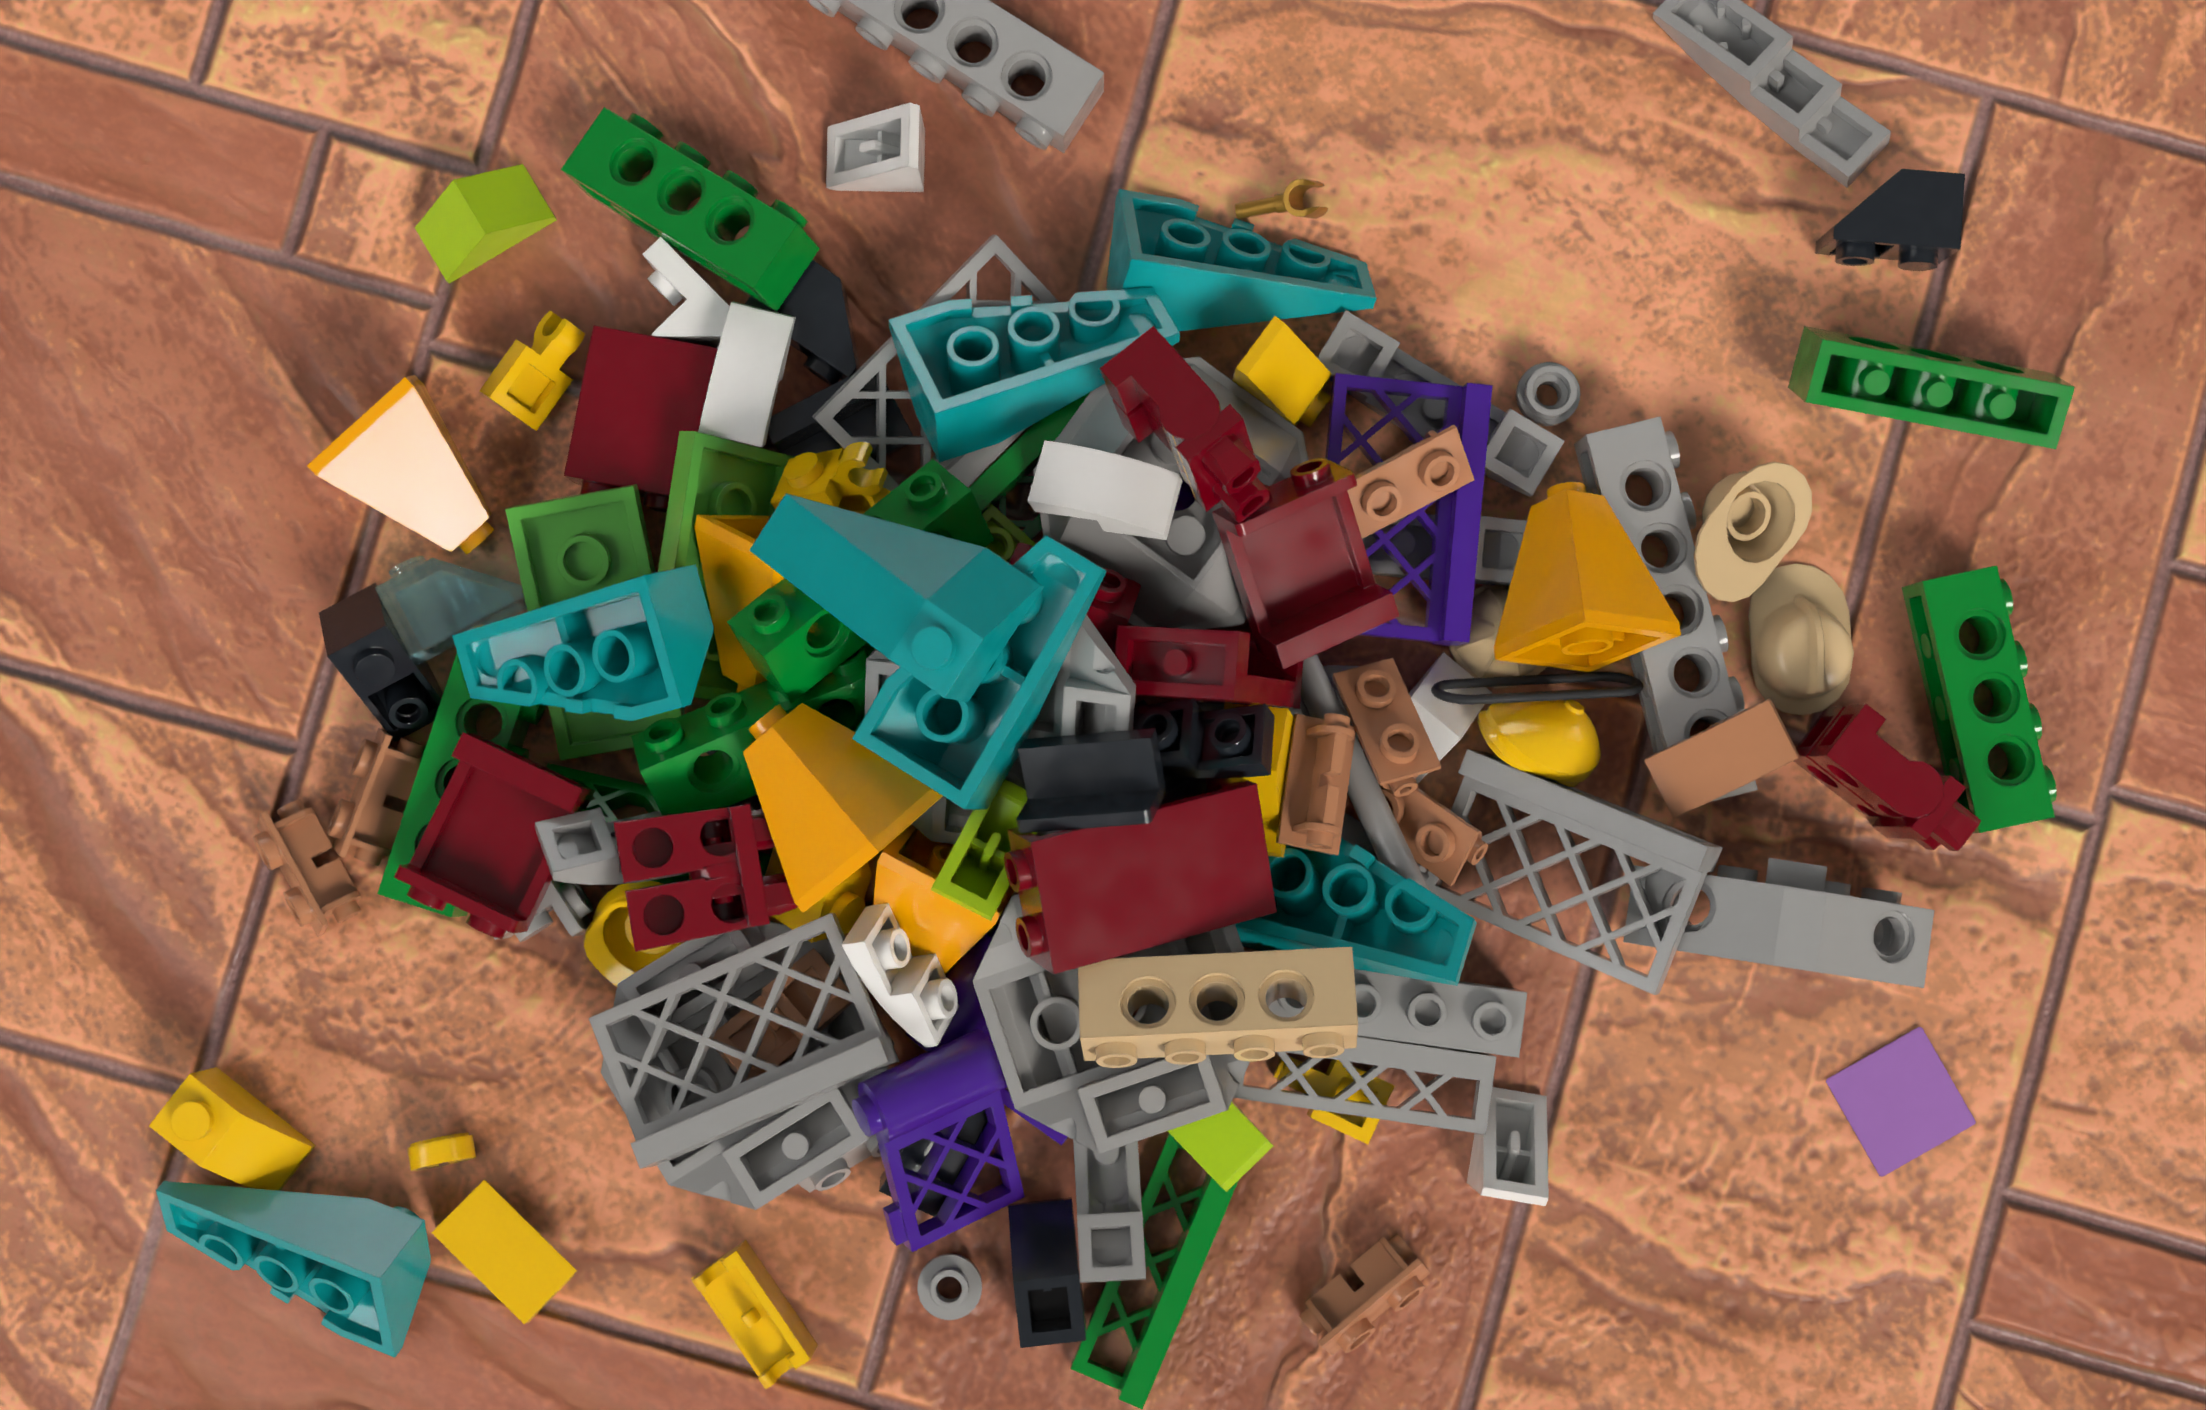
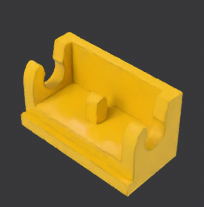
[431,1180,578,1324]
[691,1240,818,1389]

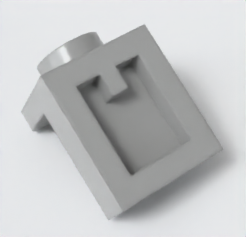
[494,879,593,942]

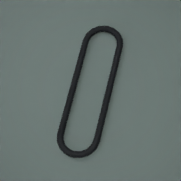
[1431,672,1643,705]

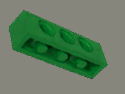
[561,107,820,312]
[1788,326,2075,449]
[727,459,994,704]
[1902,565,2057,833]
[631,643,875,816]
[377,654,546,917]

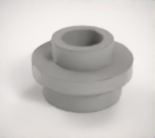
[1516,362,1580,426]
[917,1253,982,1320]

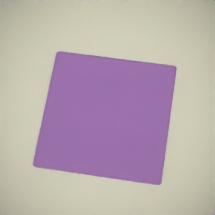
[1826,1027,1976,1177]

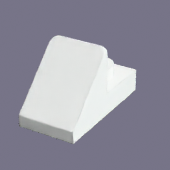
[642,237,730,348]

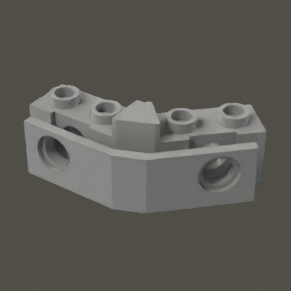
[1623,858,1934,988]

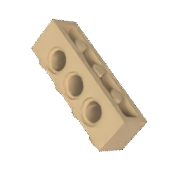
[1078,947,1358,1068]

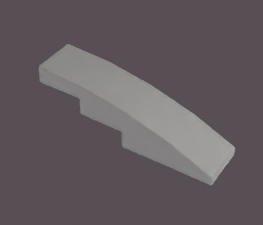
[1653,0,1891,188]

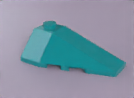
[1106,189,1377,331]
[888,288,1180,463]
[749,494,1044,702]
[852,535,1107,810]
[452,564,714,721]
[1235,838,1477,986]
[156,1181,431,1358]

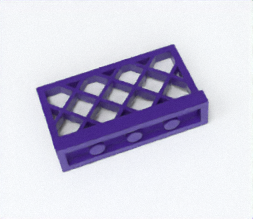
[1325,373,1493,647]

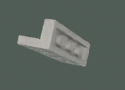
[1234,1036,1496,1135]

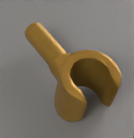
[1235,179,1328,219]

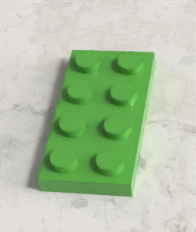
[658,431,795,700]
[505,484,685,761]

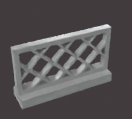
[812,234,1059,491]
[1426,749,1723,995]
[589,913,899,1169]

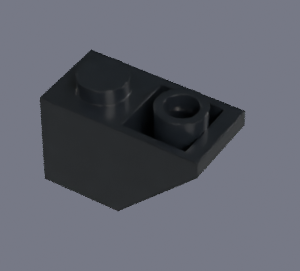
[1815,169,1965,271]
[745,260,860,385]
[319,583,443,742]
[1008,1197,1086,1348]

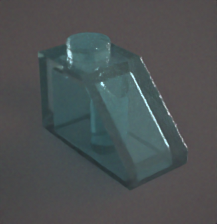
[375,556,527,661]

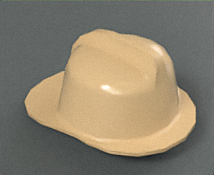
[1694,462,1812,602]
[1748,563,1854,715]

